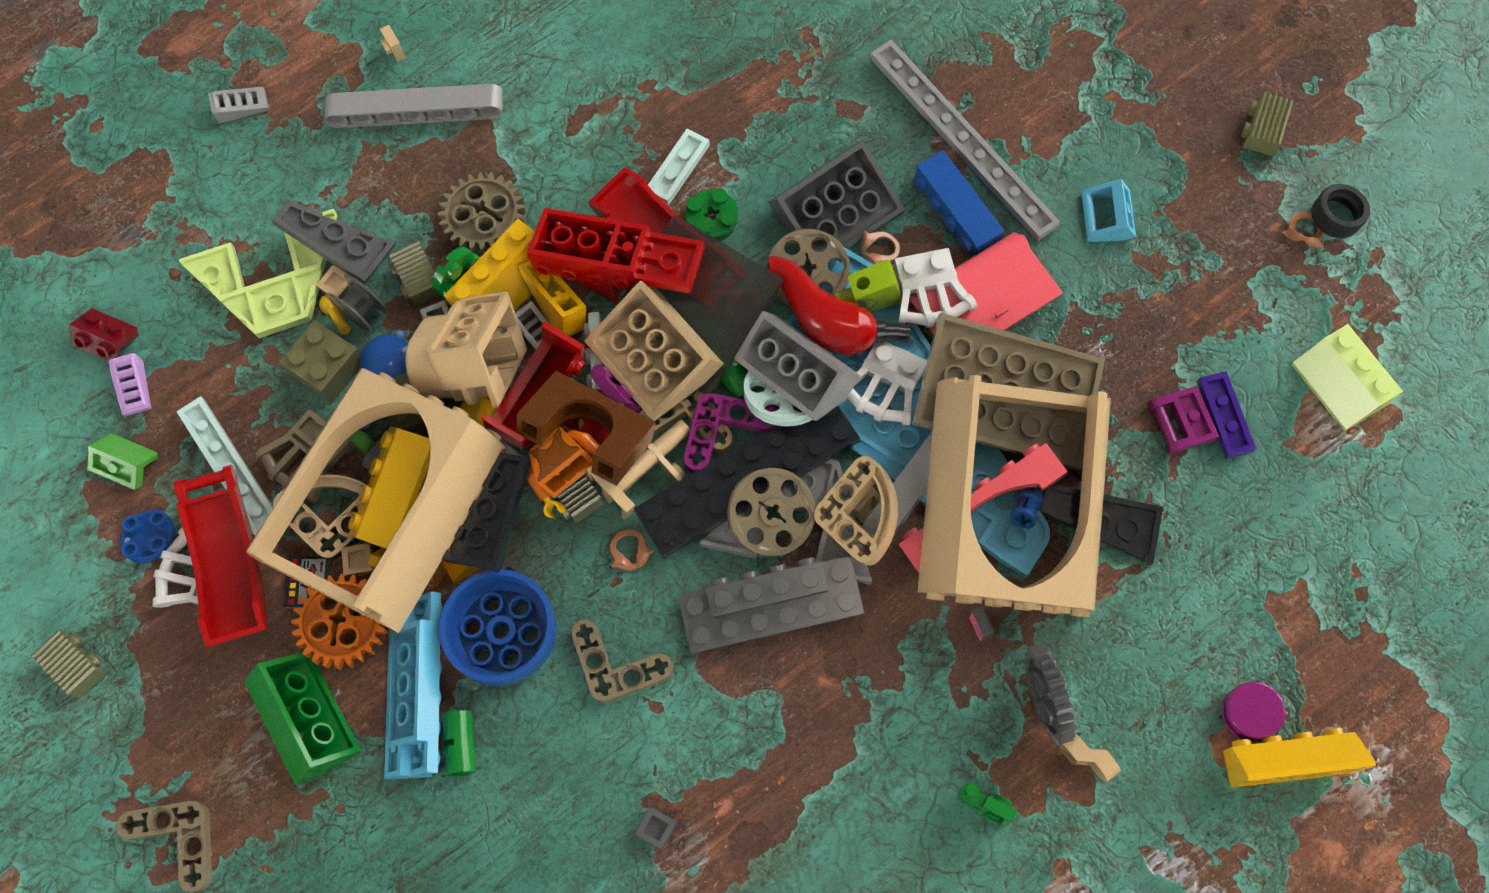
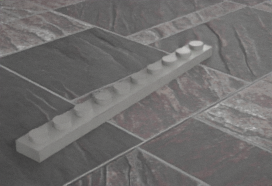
[870,40,1060,242]

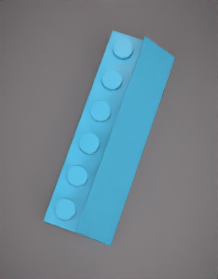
[384,592,443,779]

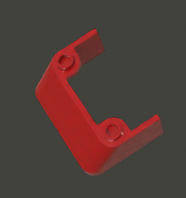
[481,321,586,450]

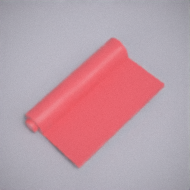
[908,232,1063,334]

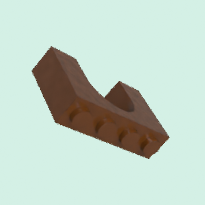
[516,371,656,486]

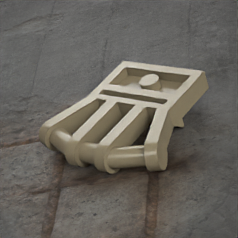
[255,409,353,503]

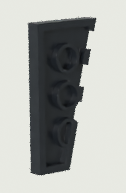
[442,452,531,572]
[1040,484,1163,565]

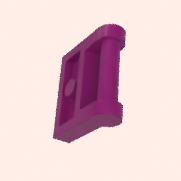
[590,365,643,413]
[1147,386,1219,455]

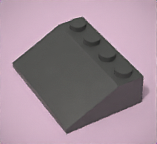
[768,141,905,252]

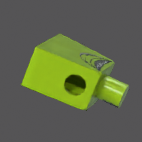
[835,258,902,312]

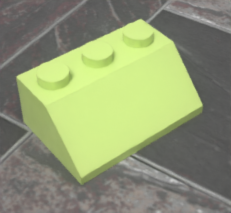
[1291,324,1403,432]

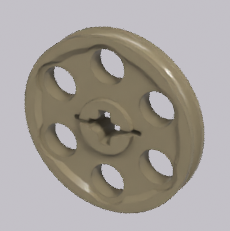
[768,229,850,307]
[727,468,815,556]

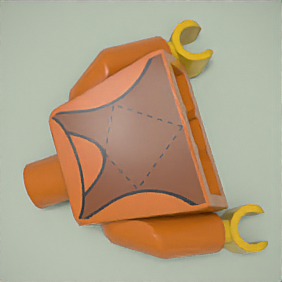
[527,427,600,519]

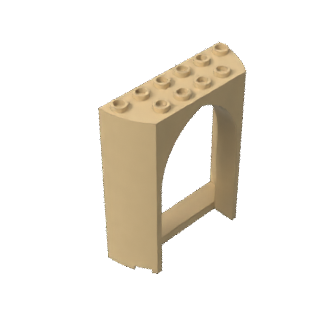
[246,368,507,633]
[918,375,1111,618]

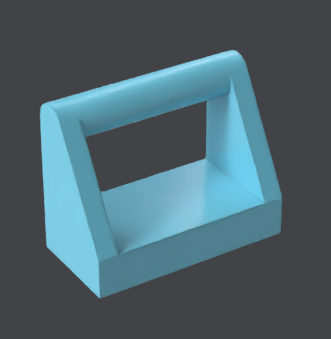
[1081,179,1136,242]

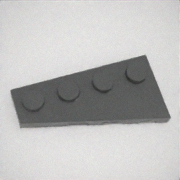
[272,200,396,285]

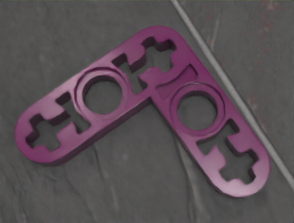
[684,393,776,473]

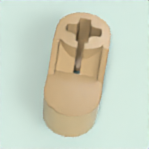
[1059,734,1121,783]

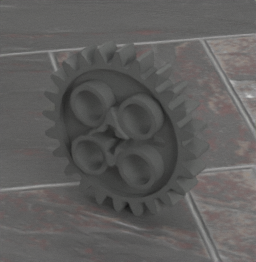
[1025,643,1076,745]

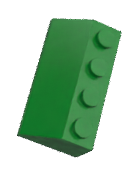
[244,652,361,785]

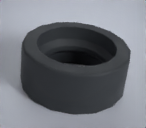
[1311,184,1370,239]

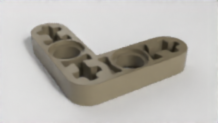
[571,619,674,704]
[116,801,212,893]

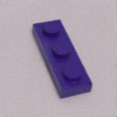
[1197,371,1256,459]

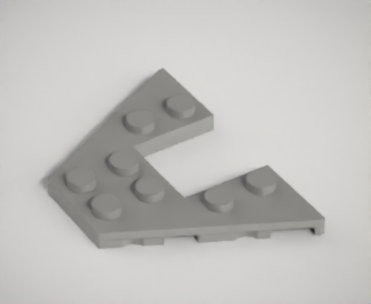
[700,459,872,585]

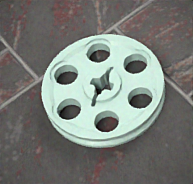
[744,371,813,426]

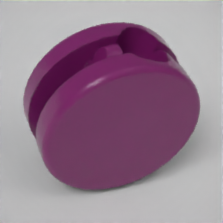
[1222,682,1285,742]

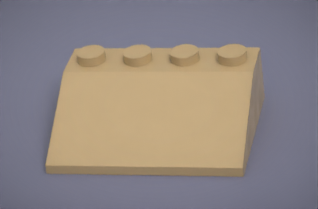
[584,281,724,421]

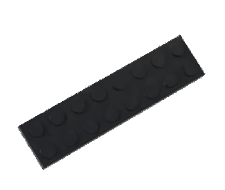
[634,406,860,559]

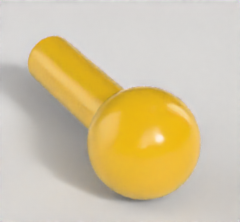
[319,294,351,335]

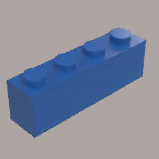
[914,150,1004,257]

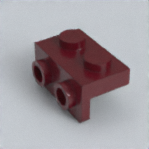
[69,308,138,361]

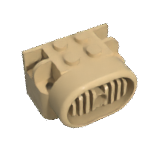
[406,291,527,408]

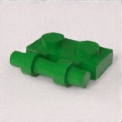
[958,782,1018,827]

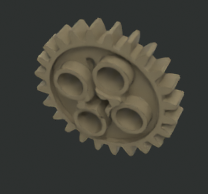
[438,172,526,254]

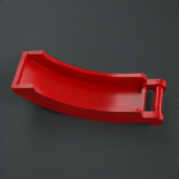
[588,167,749,314]
[173,464,267,647]

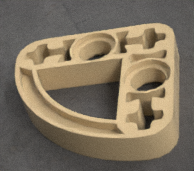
[814,456,898,566]
[273,475,366,559]

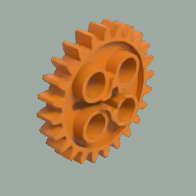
[291,573,388,670]

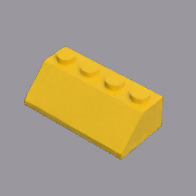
[444,219,535,313]
[348,427,430,549]
[1223,728,1376,788]

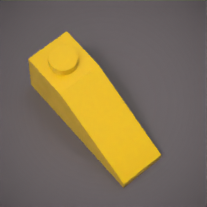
[518,260,586,336]

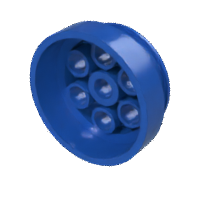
[439,569,557,686]

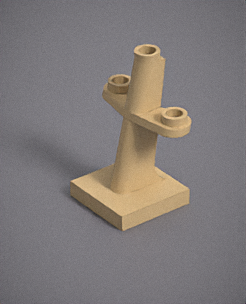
[586,420,690,520]

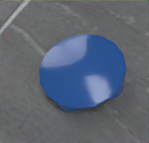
[359,334,408,378]
[120,510,175,563]

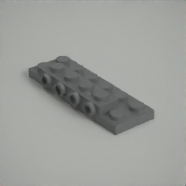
[678,556,864,654]

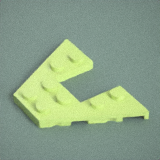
[179,209,337,338]

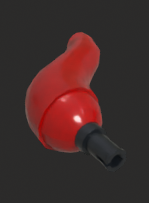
[766,256,910,357]

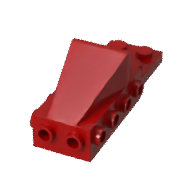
[527,208,705,303]

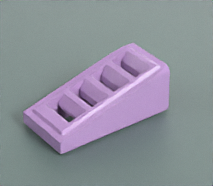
[109,353,151,417]

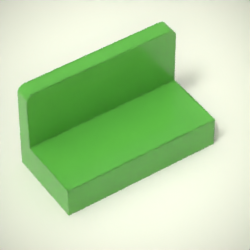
[87,434,158,490]

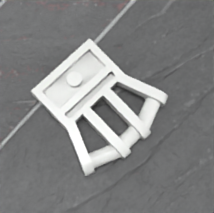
[894,248,978,328]
[847,341,927,426]
[153,527,198,608]

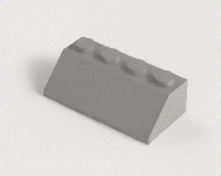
[734,311,861,421]

